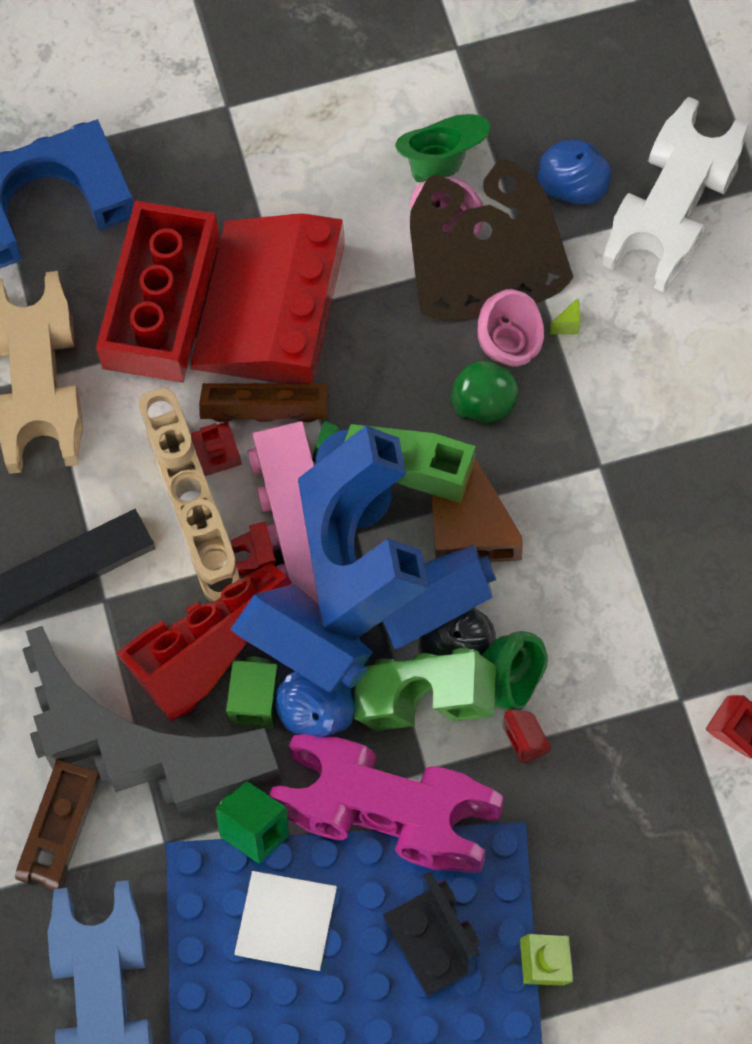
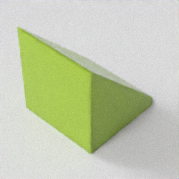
[550,299,580,334]

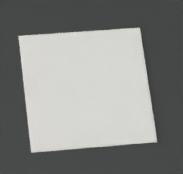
[234,871,337,971]

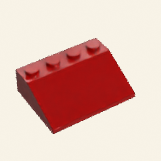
[190,213,345,383]

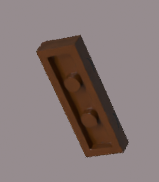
[199,383,329,422]

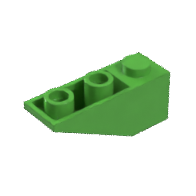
[344,424,476,503]

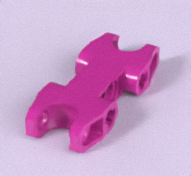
[269,734,504,873]

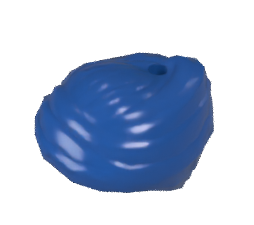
[537,139,612,205]
[274,671,355,738]

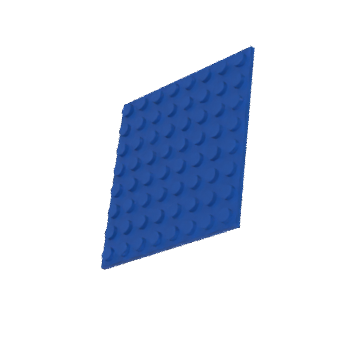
[166,822,542,1044]

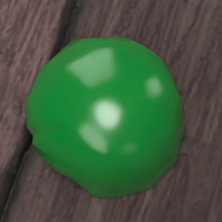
[450,360,519,425]

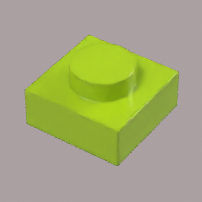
[520,934,573,986]

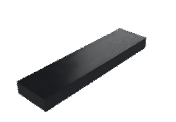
[0,508,156,625]

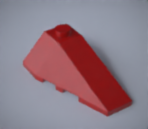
[116,563,292,721]

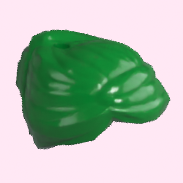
[482,631,548,710]

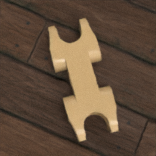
[0,271,83,474]
[139,387,240,603]

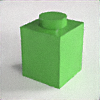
[226,657,280,728]

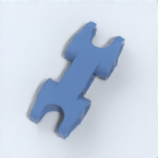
[47,880,153,1044]

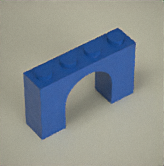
[0,119,134,269]
[298,425,429,639]

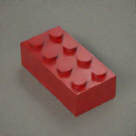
[96,200,220,383]

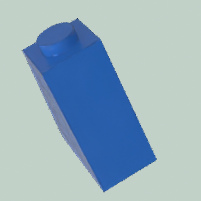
[383,545,496,649]
[231,584,373,692]

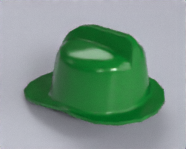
[395,114,491,183]

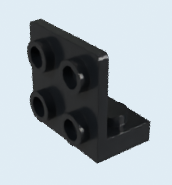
[383,872,480,999]

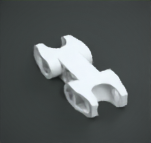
[602,97,750,293]

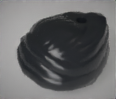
[418,607,496,656]

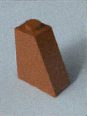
[431,458,523,562]

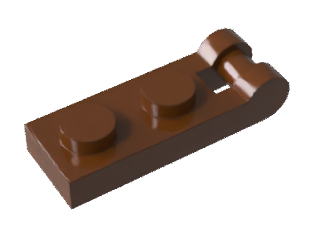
[15,759,100,891]

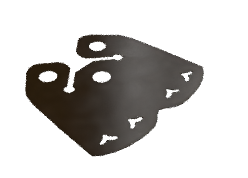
[410,159,573,321]

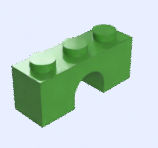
[354,648,496,731]

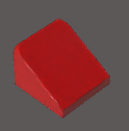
[705,695,752,758]
[503,709,551,764]

